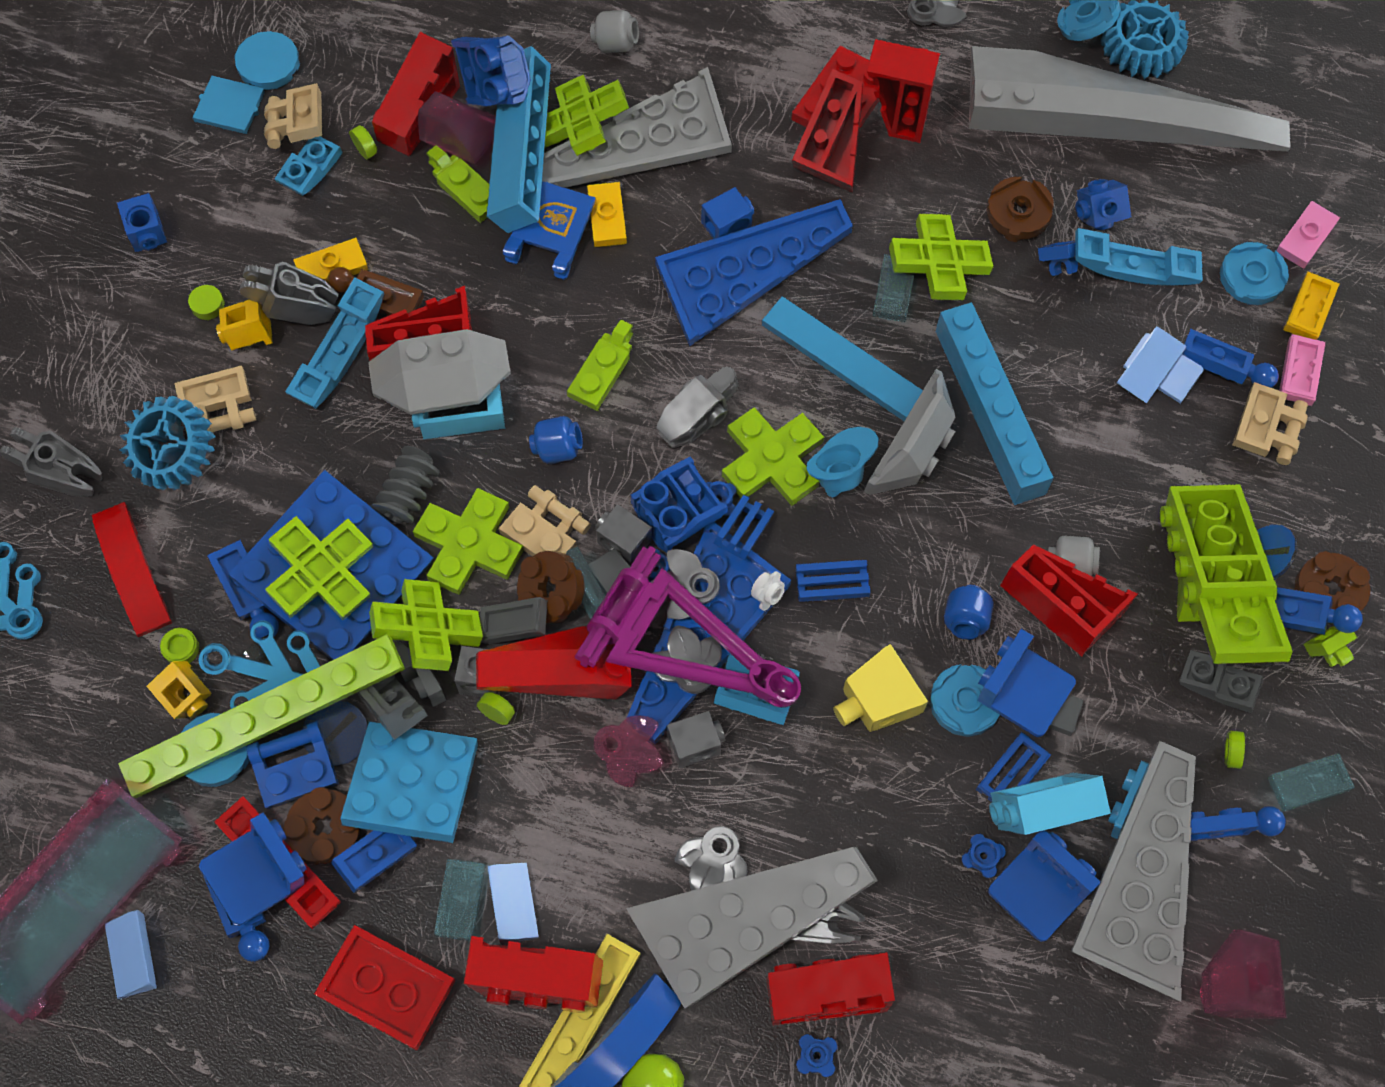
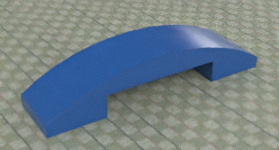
[551,973,681,1087]

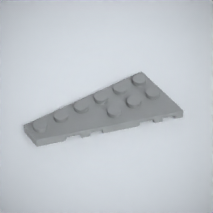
[542,67,732,188]
[1070,741,1196,1002]
[626,847,878,1009]

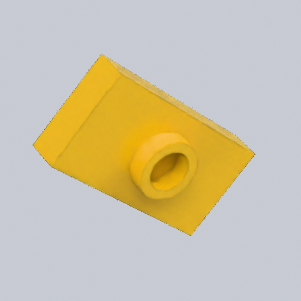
[587,182,627,247]
[293,238,369,282]
[1283,272,1339,340]

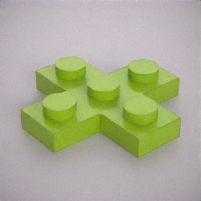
[545,75,629,156]
[889,214,993,300]
[722,407,824,506]
[413,488,524,595]
[265,516,373,620]
[369,579,483,671]

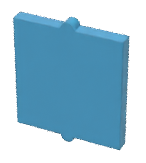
[193,76,265,134]

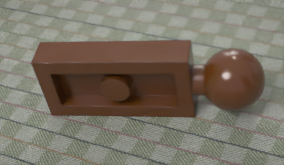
[327,267,424,316]

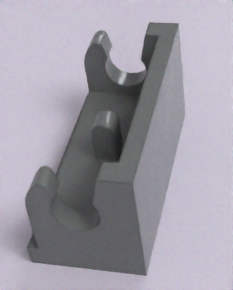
[357,675,428,740]

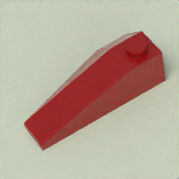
[476,626,632,700]

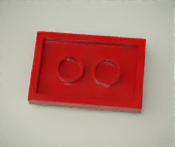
[791,45,880,130]
[314,925,456,1051]

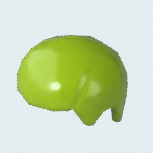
[622,1054,684,1087]

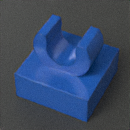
[1038,240,1078,276]

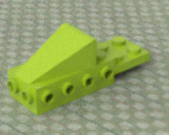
[1160,484,1293,664]

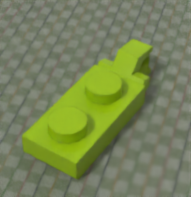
[427,145,490,223]
[567,320,633,411]

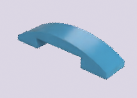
[1075,228,1203,285]
[285,277,385,409]

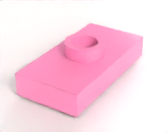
[1276,201,1340,269]
[1279,334,1325,406]

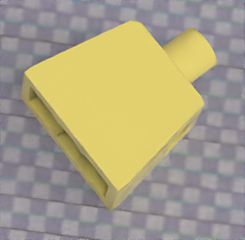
[833,644,928,732]

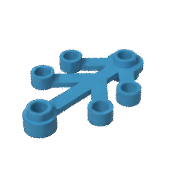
[0,542,43,639]
[199,620,320,709]

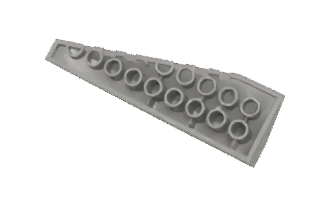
[969,46,1290,152]

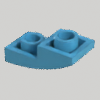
[275,136,343,196]

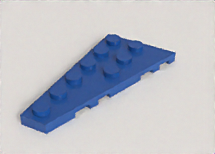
[655,199,853,347]
[627,522,791,744]

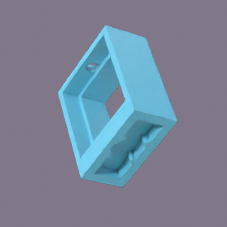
[412,384,505,439]
[989,773,1111,835]

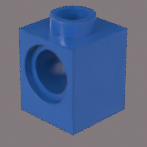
[701,187,754,239]
[117,193,168,252]

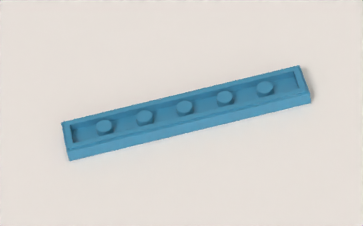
[762,296,923,421]

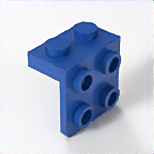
[977,629,1076,737]
[199,812,307,926]
[988,830,1101,942]

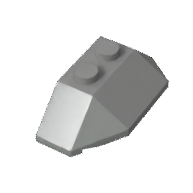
[368,329,511,415]
[864,369,956,495]

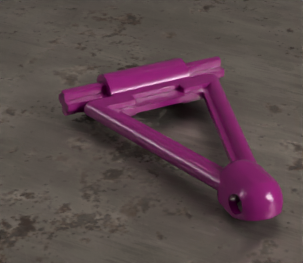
[575,546,801,708]

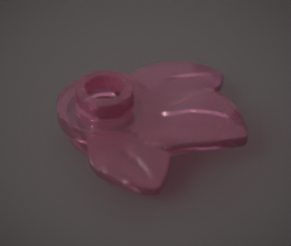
[594,715,664,787]

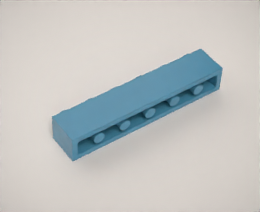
[487,46,551,233]
[935,302,1053,505]

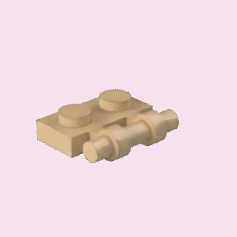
[264,83,322,149]
[174,365,257,434]
[1232,382,1308,465]
[499,485,591,557]

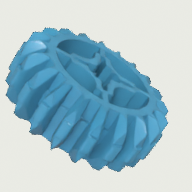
[1101,0,1189,80]
[119,396,216,490]

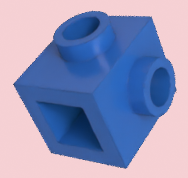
[1075,179,1131,230]

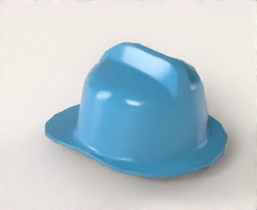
[806,427,879,498]

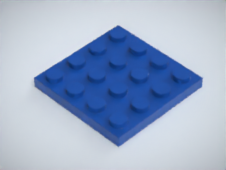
[228,470,434,661]

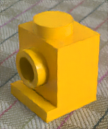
[216,299,273,351]
[147,661,212,719]

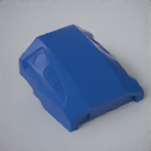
[451,35,531,106]
[631,456,728,553]

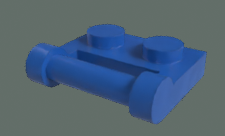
[246,721,339,809]

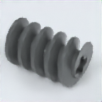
[371,445,440,524]

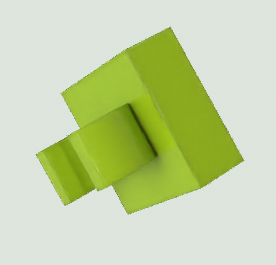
[1304,626,1357,667]

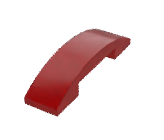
[92,502,172,637]
[214,796,341,929]

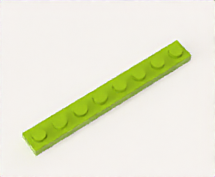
[118,634,405,798]

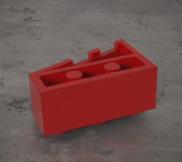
[372,32,460,156]
[867,39,940,143]
[792,69,863,193]
[365,286,472,361]
[1000,544,1138,657]
[464,936,603,1013]
[766,952,895,1026]

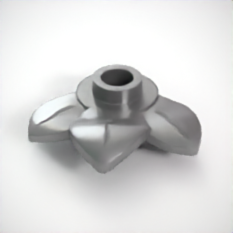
[907,0,966,27]
[650,549,720,620]
[652,625,722,694]
[675,826,748,891]

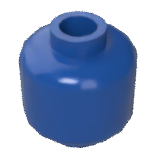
[529,416,583,464]
[944,585,993,640]

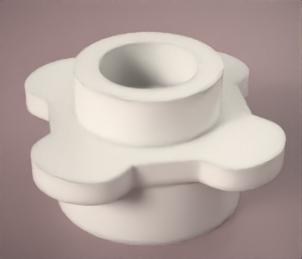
[751,571,785,611]

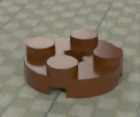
[986,176,1054,242]
[517,551,585,623]
[1295,551,1370,624]
[283,787,361,865]

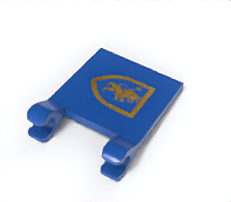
[503,181,596,280]

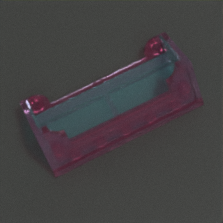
[0,778,183,1024]

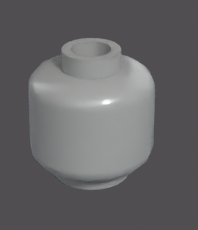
[590,10,639,53]
[1049,536,1100,576]

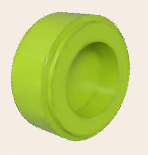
[349,125,378,160]
[188,285,225,320]
[160,628,199,663]
[477,692,515,725]
[1225,731,1245,769]

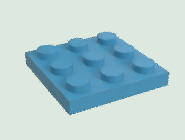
[340,722,478,843]

